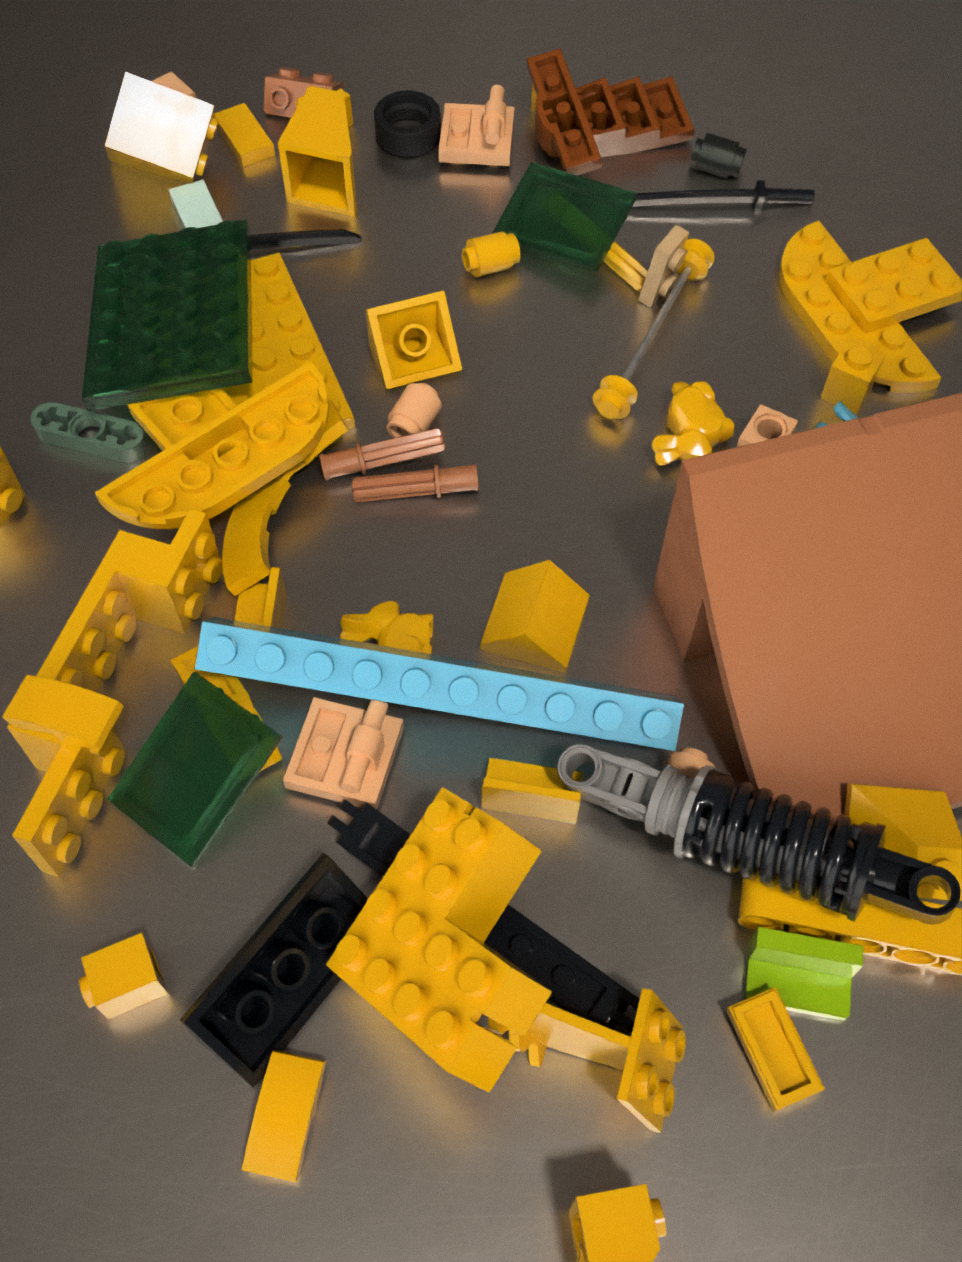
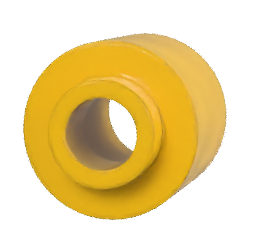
[461,231,521,277]

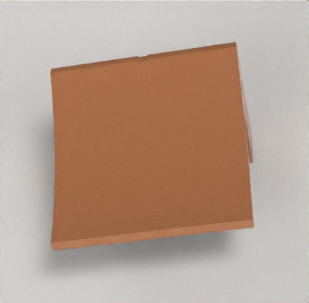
[653,393,962,827]

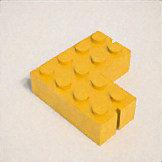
[326,787,552,1093]

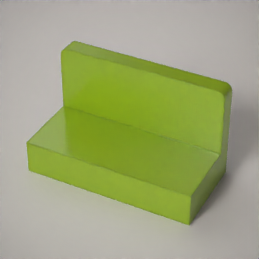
[744,927,863,1020]

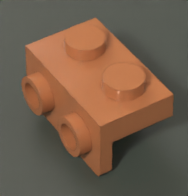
[264,67,344,118]

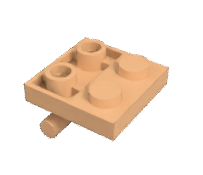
[438,85,515,166]
[283,697,404,809]

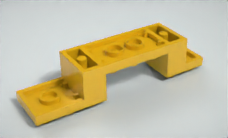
[7,509,222,877]

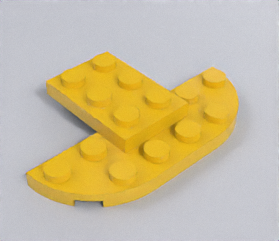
[779,221,962,393]
[95,361,329,529]

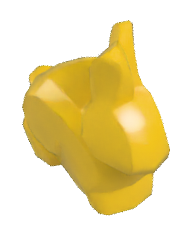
[651,381,735,466]
[340,601,433,654]

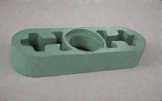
[30,402,148,463]

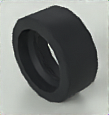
[374,90,441,157]

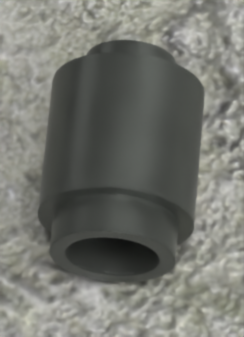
[691,133,747,179]

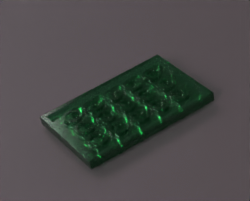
[82,219,253,411]

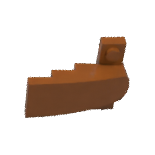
[526,48,694,178]

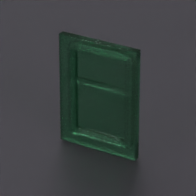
[492,162,637,272]
[108,672,283,867]

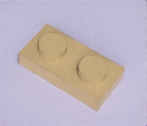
[638,224,689,308]

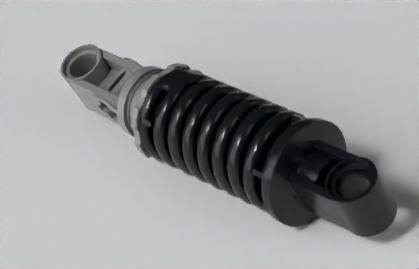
[557,744,961,925]

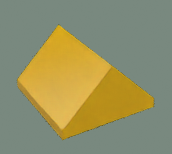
[366,290,462,389]
[480,560,590,673]

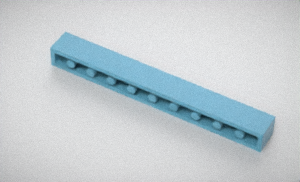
[195,617,684,751]

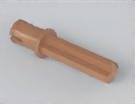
[319,428,445,480]
[352,464,479,502]

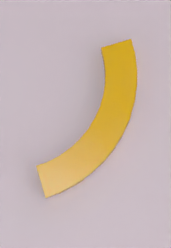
[222,399,348,596]

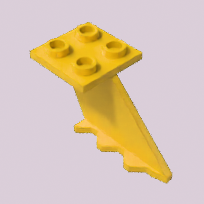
[488,988,686,1133]

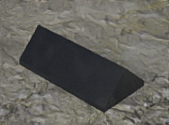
[180,853,368,1088]

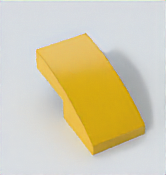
[2,675,124,750]
[241,1049,326,1182]

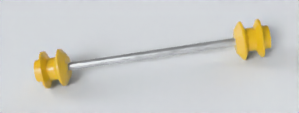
[592,238,715,419]

